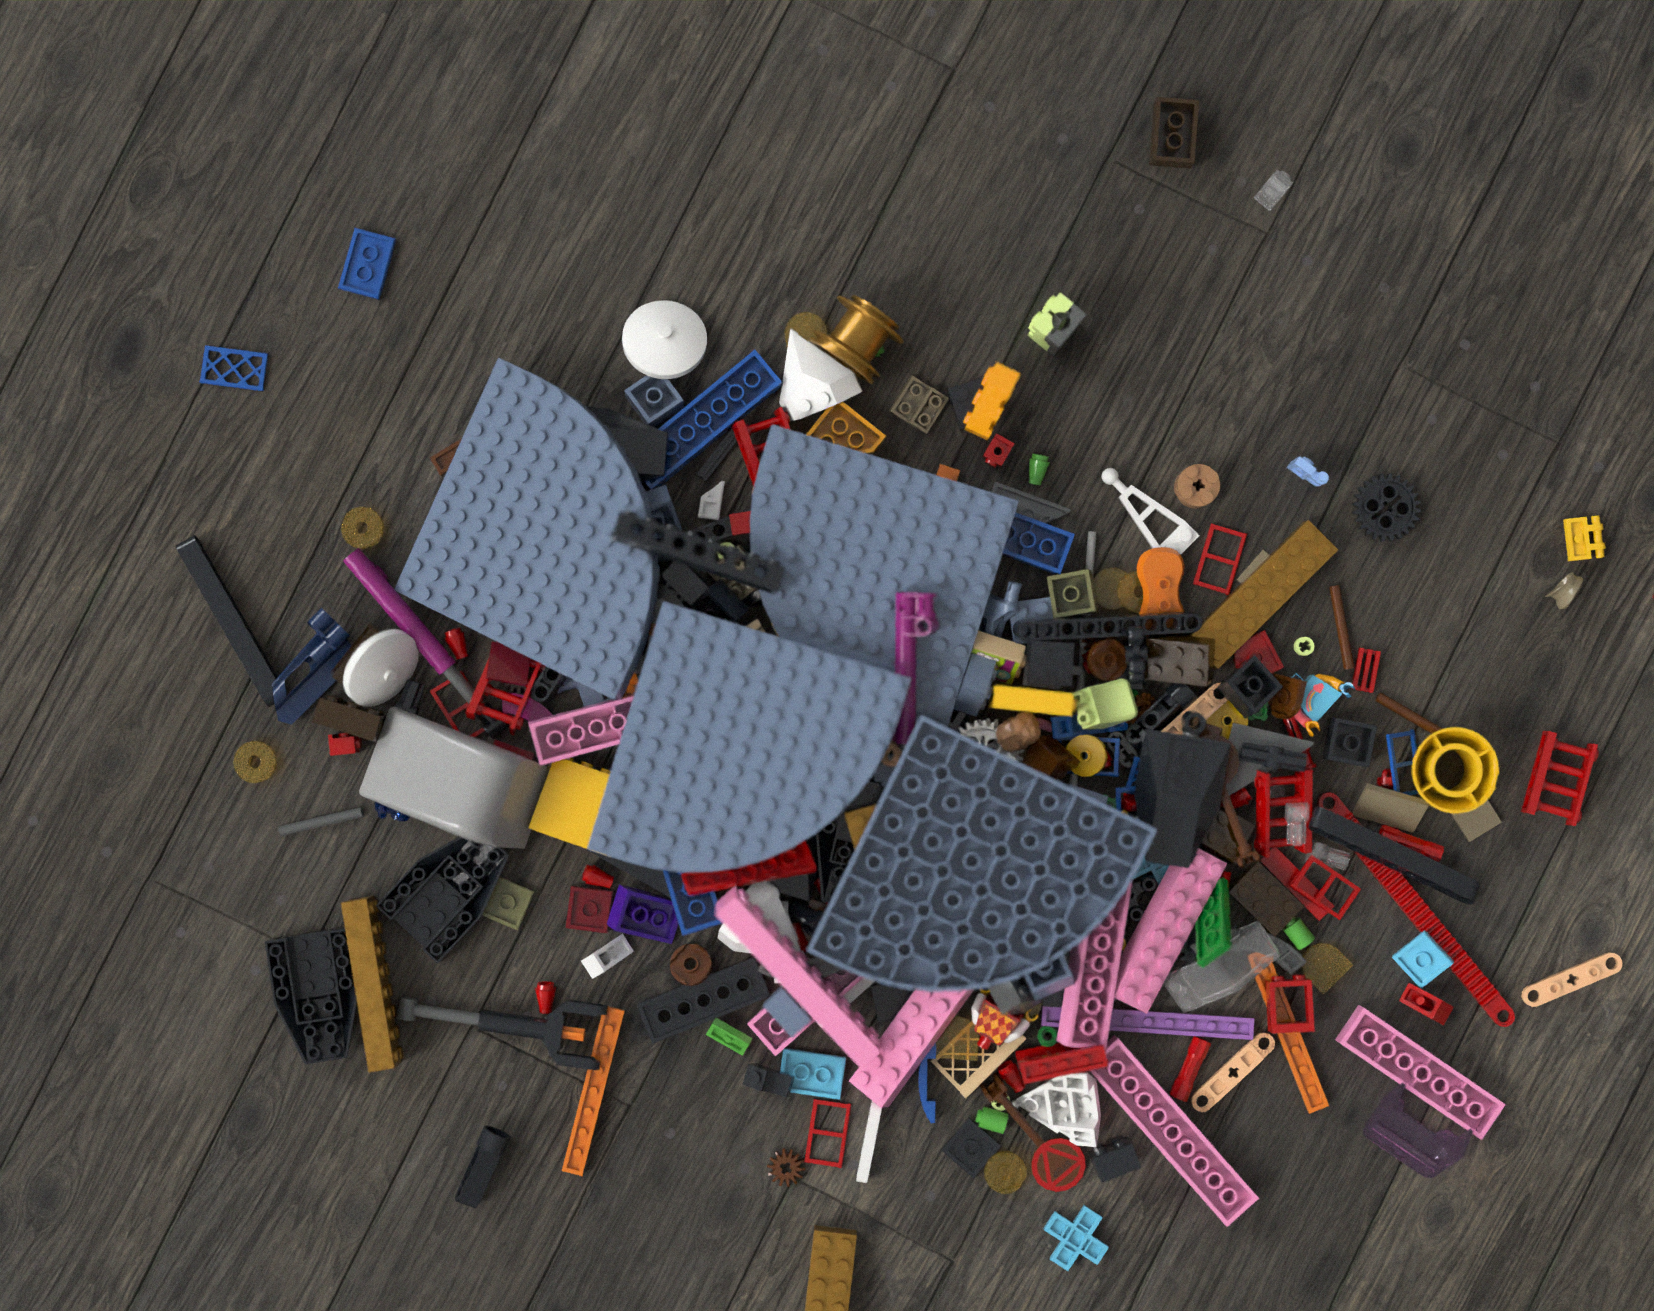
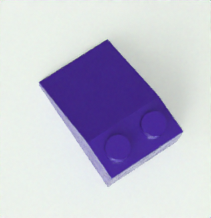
[607,884,678,944]

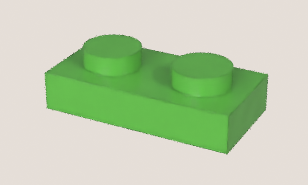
[706,1018,752,1055]

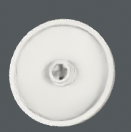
[622,301,707,379]
[343,629,419,707]

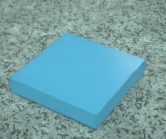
[1392,930,1454,989]

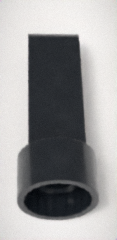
[1126,683,1198,749]
[455,1125,511,1208]

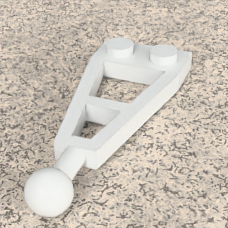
[1102,468,1199,555]

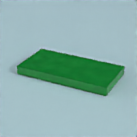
[1195,877,1232,968]

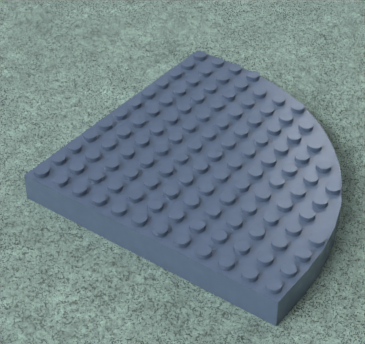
[395,358,659,700]
[750,425,1019,727]
[587,602,912,872]
[807,715,1157,992]

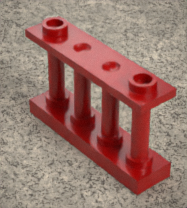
[732,407,791,487]
[466,641,546,735]
[1521,731,1599,826]
[1254,767,1313,858]
[1015,1042,1108,1084]

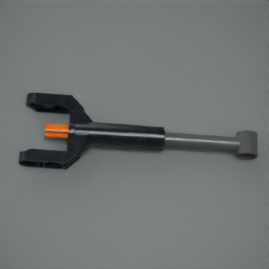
[397,997,609,1070]

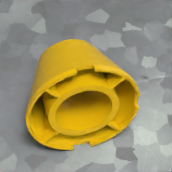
[1412,727,1499,813]

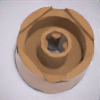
[1174,464,1220,508]

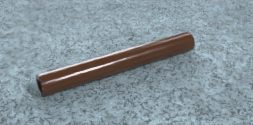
[1329,585,1354,670]
[1375,692,1443,734]

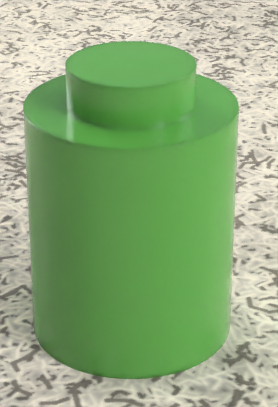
[1283,917,1315,950]
[975,1106,1008,1134]

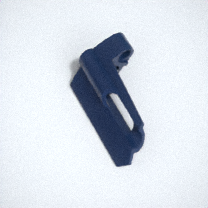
[272,608,351,724]

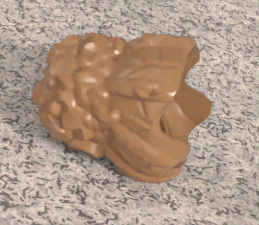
[996,711,1041,753]

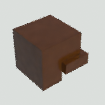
[1021,735,1080,781]

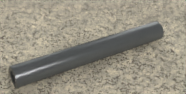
[278,807,364,836]

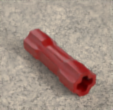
[1378,825,1444,862]
[1169,1036,1211,1102]

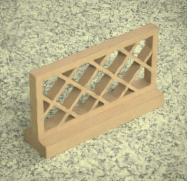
[931,1021,1027,1098]

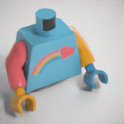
[1291,673,1356,736]

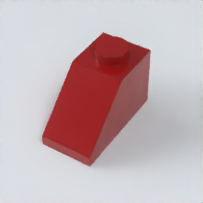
[1399,983,1454,1026]

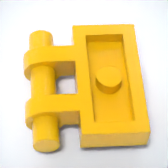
[1563,516,1606,561]

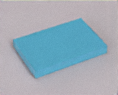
[780,1048,846,1100]

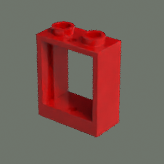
[1265,974,1315,1034]

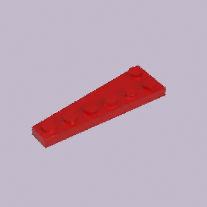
[681,840,817,896]

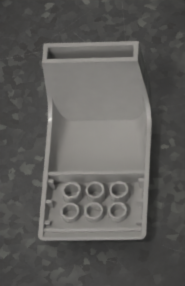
[359,707,550,849]

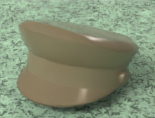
[1545,572,1583,610]

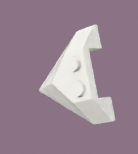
[779,329,862,421]
[718,881,804,953]
[1011,1072,1101,1147]

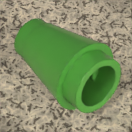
[1029,453,1050,485]

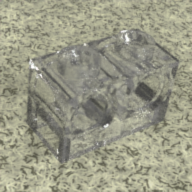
[1254,170,1293,211]

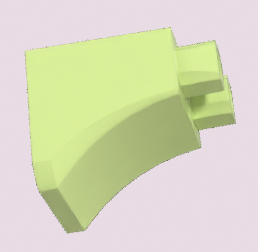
[1072,678,1138,729]

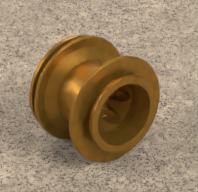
[810,295,904,384]

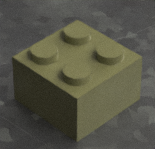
[1047,569,1099,618]

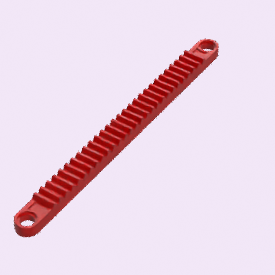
[1317,792,1515,1027]

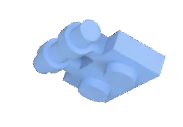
[1287,456,1329,487]

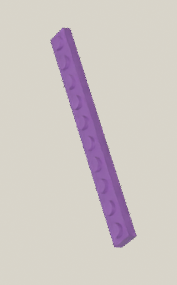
[1041,1006,1254,1040]

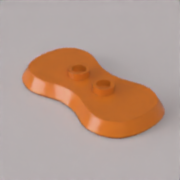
[1137,547,1185,637]

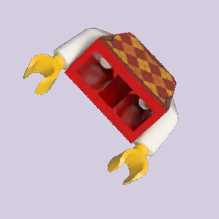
[971,988,1038,1050]

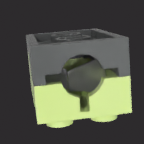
[1028,293,1087,356]

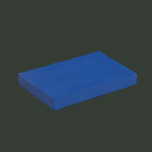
[338,228,396,300]

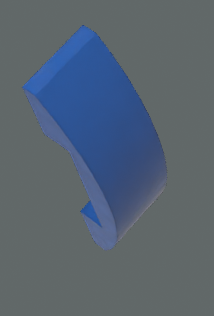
[1051,714,1128,739]
[918,1043,936,1123]

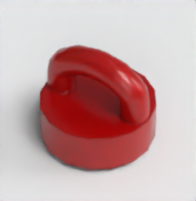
[1376,768,1393,789]
[1121,793,1137,812]

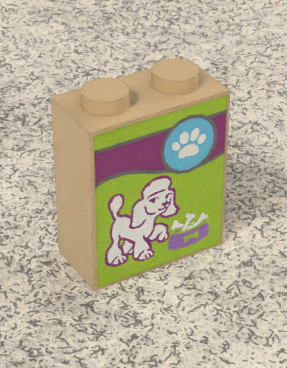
[969,631,1027,685]

